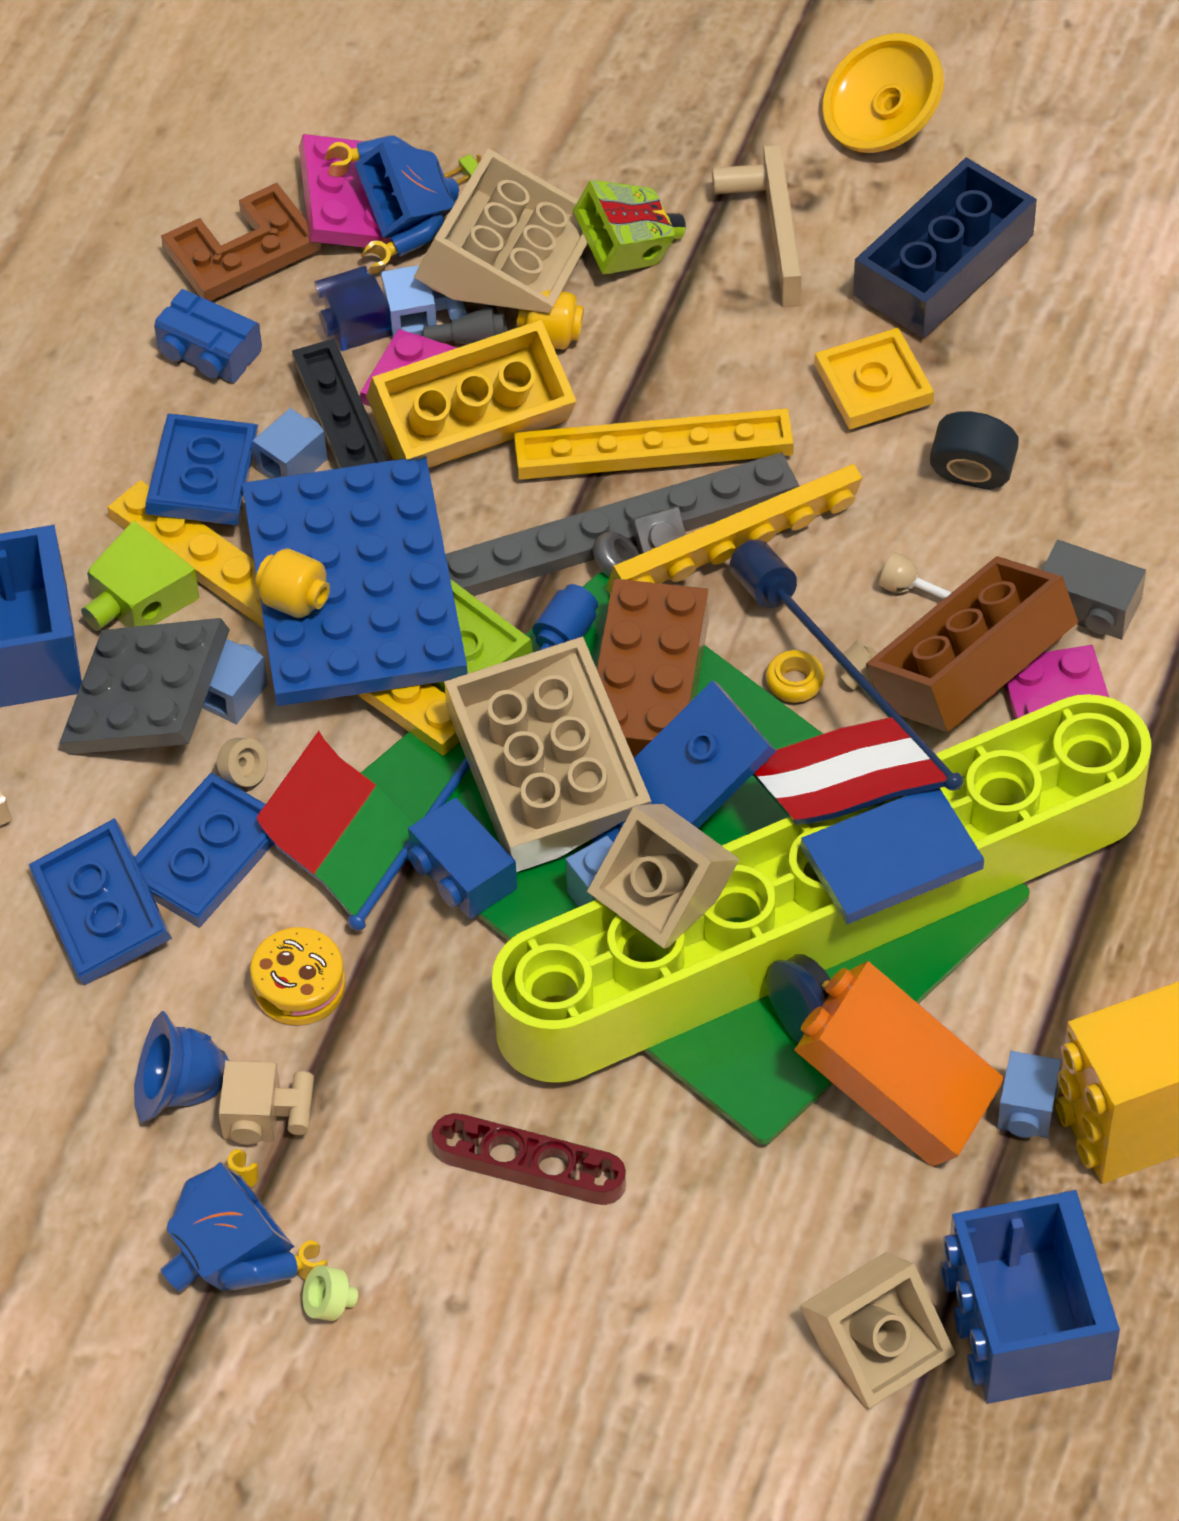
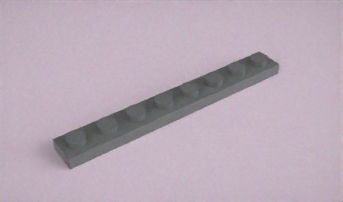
[445,452,799,596]

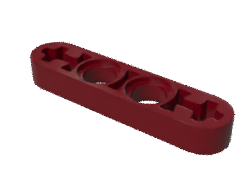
[432,1113,626,1205]

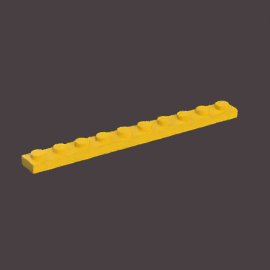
[107,480,460,756]

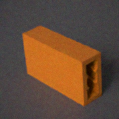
[794,961,1005,1167]

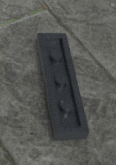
[292,338,387,468]

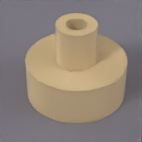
[841,639,878,690]
[217,737,268,787]

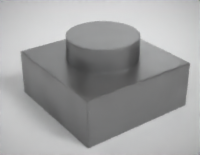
[631,506,686,554]

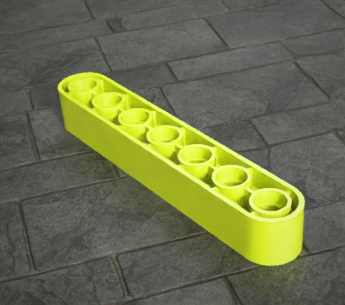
[492,694,1151,1082]

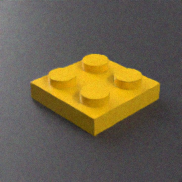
[814,328,934,430]

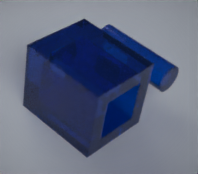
[314,266,392,352]

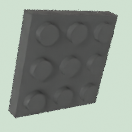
[59,618,230,755]

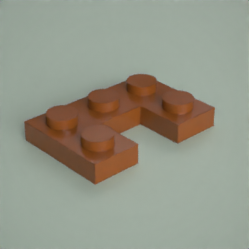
[161,183,321,301]

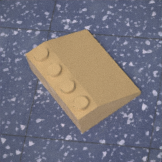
[414,148,588,313]
[444,636,651,872]

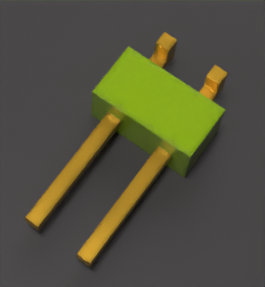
[444,154,481,184]

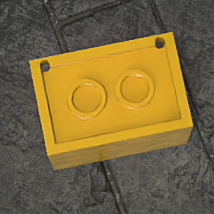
[1054,981,1179,1184]

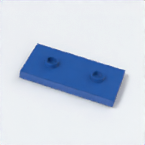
[591,680,776,843]

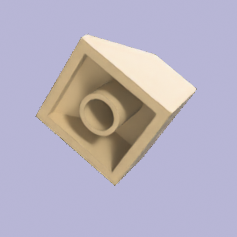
[587,804,740,948]
[800,1252,955,1409]

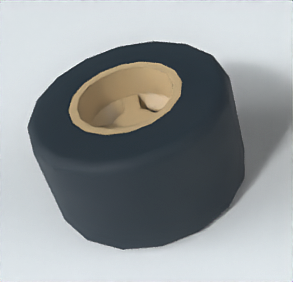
[930,411,1019,490]

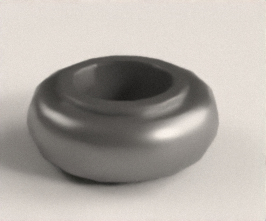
[593,532,640,577]

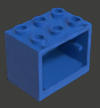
[0,524,82,707]
[941,1190,1120,1404]

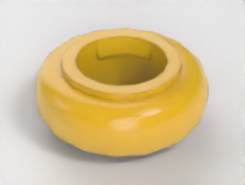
[765,650,825,703]

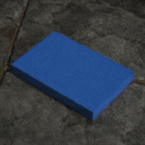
[146,413,258,525]
[135,772,274,928]
[801,788,984,924]
[28,818,172,986]

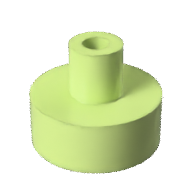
[302,1265,358,1321]

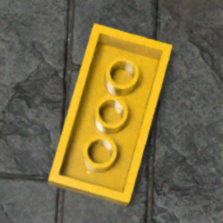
[366,320,577,468]

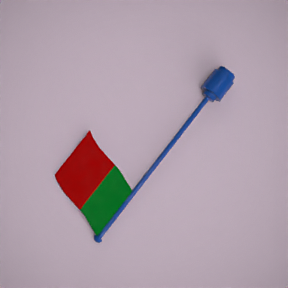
[256,584,598,931]

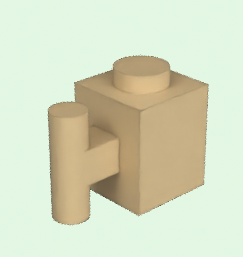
[219,1060,314,1144]

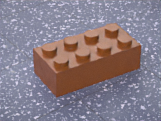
[866,556,1078,732]
[597,579,708,758]

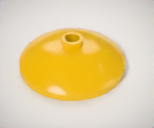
[823,33,945,153]

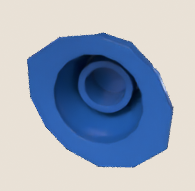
[134,1011,229,1123]

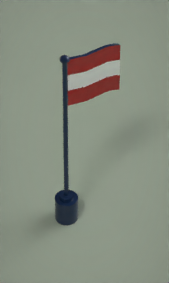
[729,539,964,825]

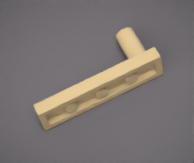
[712,145,801,307]

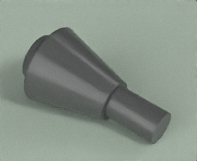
[423,305,508,345]

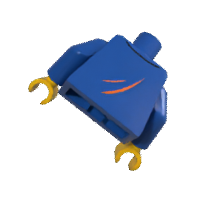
[325,135,459,274]
[160,1149,328,1292]

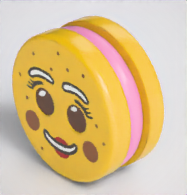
[250,927,346,1025]

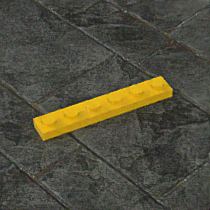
[514,408,794,480]
[606,463,863,595]

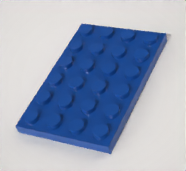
[242,457,468,707]

